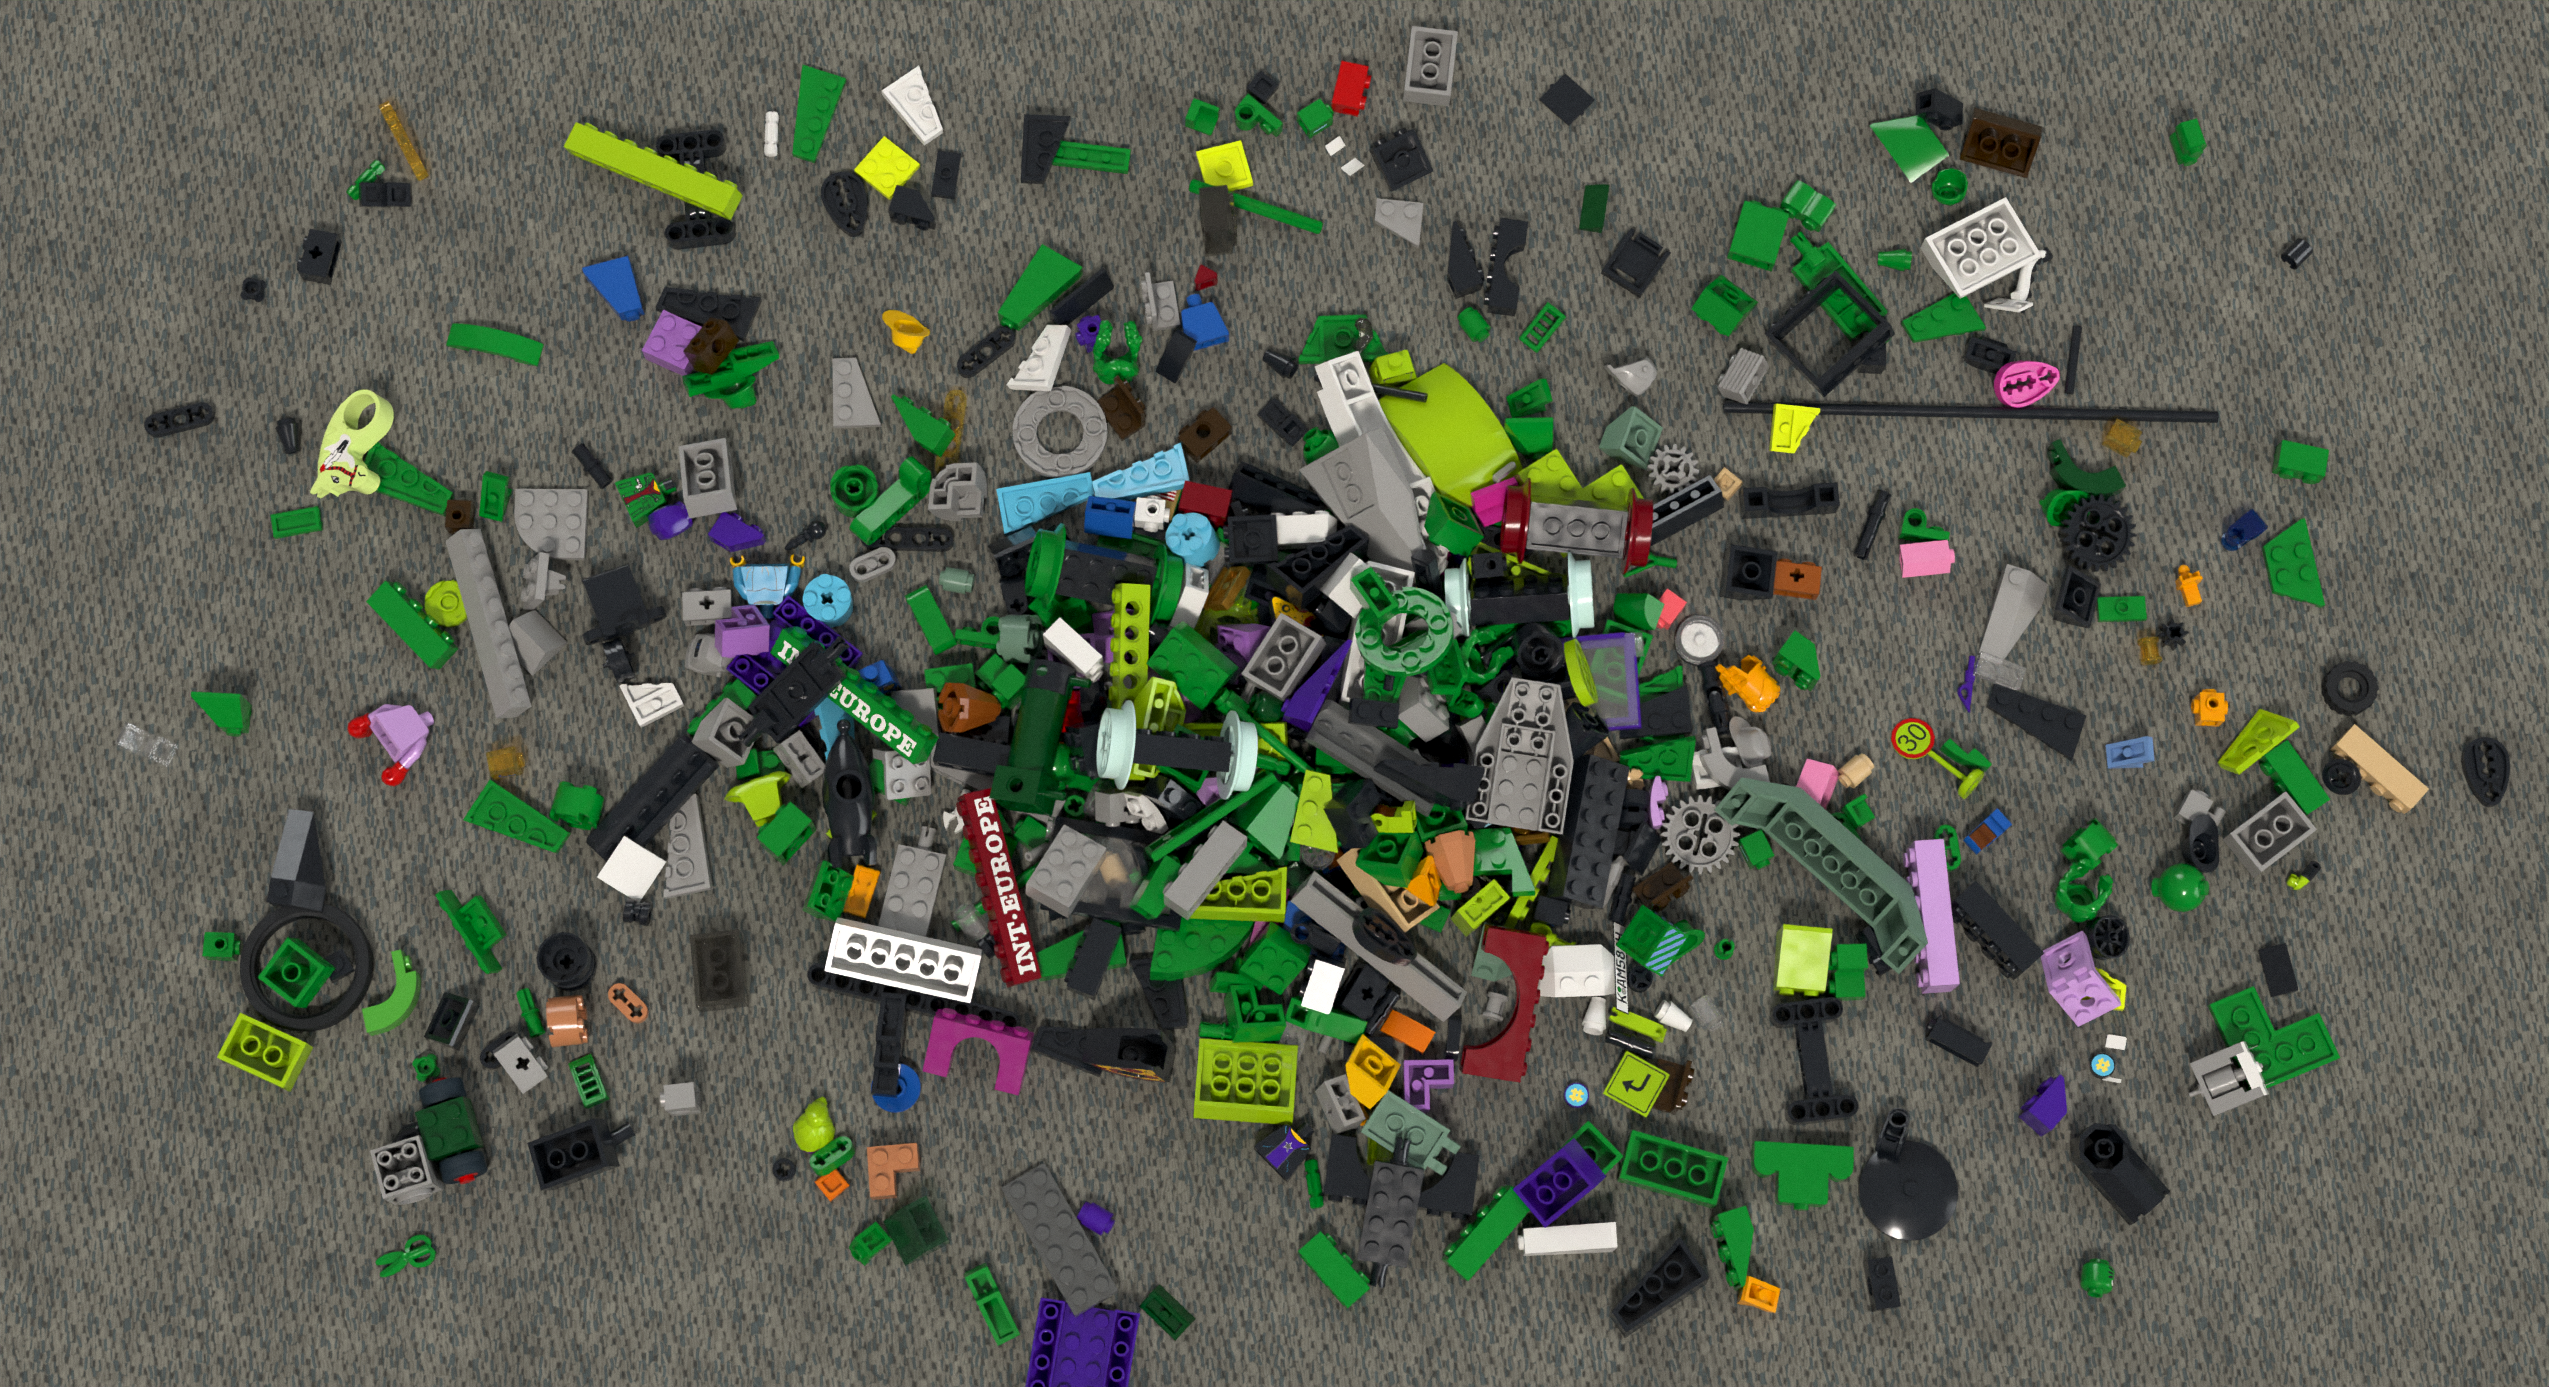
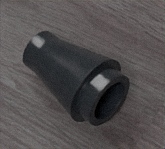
[1262,349,1299,379]
[275,418,300,454]

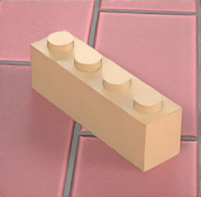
[2330,724,2429,814]

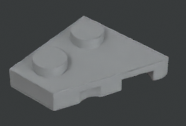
[1374,198,1423,248]

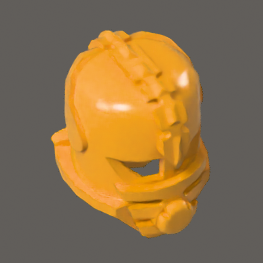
[1715,654,1780,712]

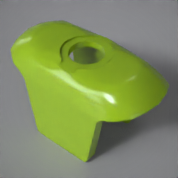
[724,771,791,827]

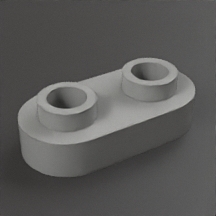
[849,547,896,582]

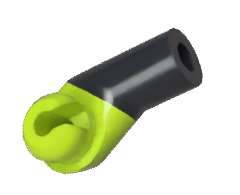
[2286,861,2321,890]

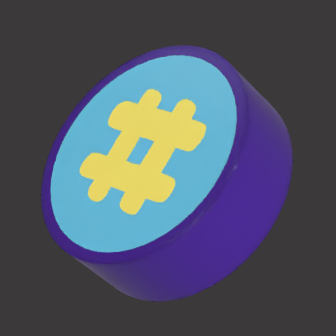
[1564,1083,1589,1108]

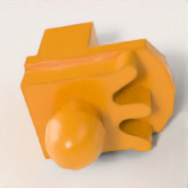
[2175,565,2203,607]

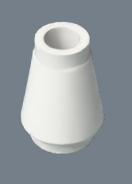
[1582,997,1606,1035]
[1654,1000,1693,1032]

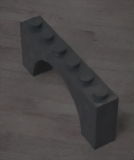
[1323,1134,1480,1220]

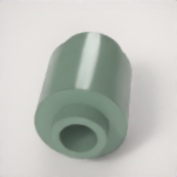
[939,567,975,594]

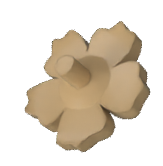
[1626,768,1645,790]

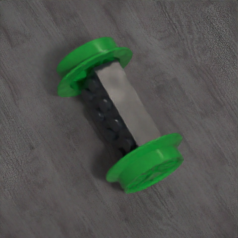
[1025,523,1183,628]

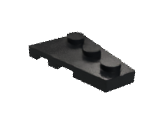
[1021,114,1071,184]
[1617,685,1692,740]

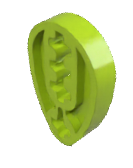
[1564,638,1598,707]

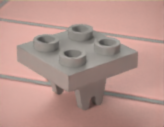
[520,552,566,610]

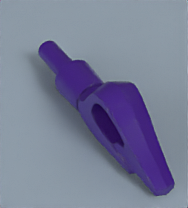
[1957,656,1976,713]

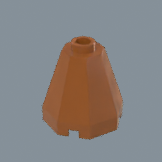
[938,682,1001,732]

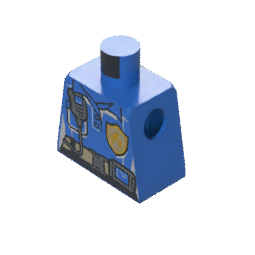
[858,660,902,696]

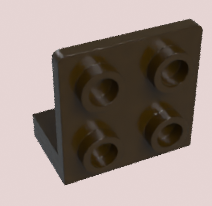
[1096,375,1146,441]
[1632,862,1693,913]
[1652,1059,1695,1115]

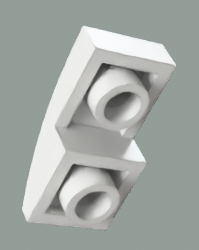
[1124,791,1169,834]

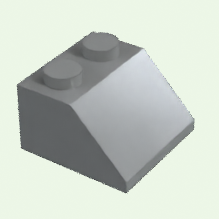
[692,698,755,768]

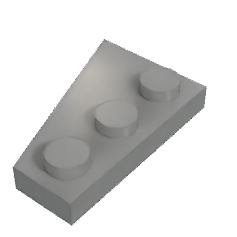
[832,358,882,428]

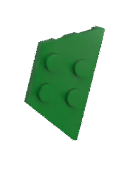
[1298,314,1388,364]
[2262,518,2325,608]
[1639,666,1684,744]

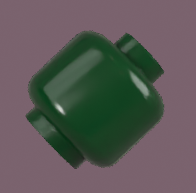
[1248,691,1285,723]

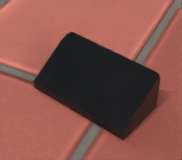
[2258,943,2298,997]

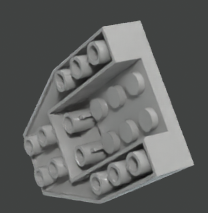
[1299,427,1423,572]
[1464,678,1574,834]

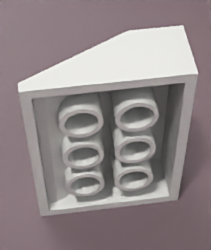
[1920,197,2041,298]

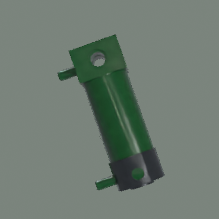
[989,659,1092,816]

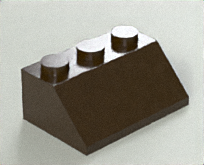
[1960,108,2042,178]

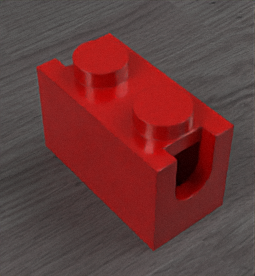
[1331,61,1372,117]

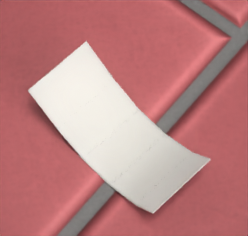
[1325,136,1365,176]

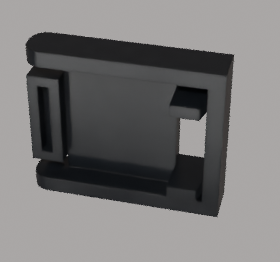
[1601,228,1671,298]

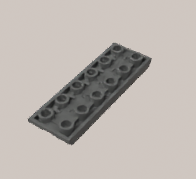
[1305,699,1435,817]

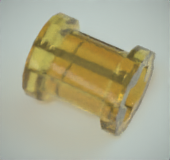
[2137,636,2163,665]

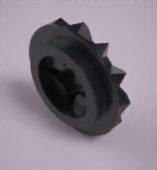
[2322,757,2362,795]

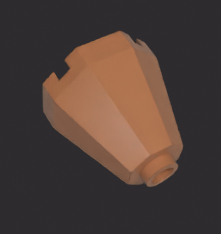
[1424,830,1475,893]

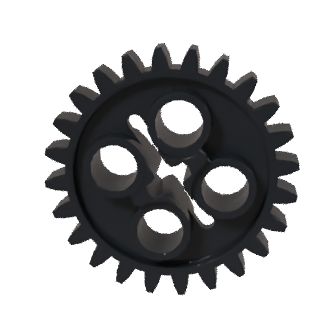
[2059,494,2137,572]

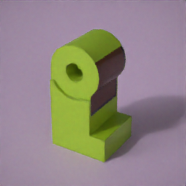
[1370,800,1417,833]

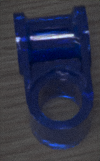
[2221,509,2268,551]

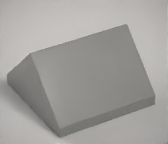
[509,610,568,676]

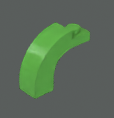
[362,949,421,1036]

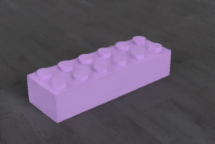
[1903,839,1960,994]

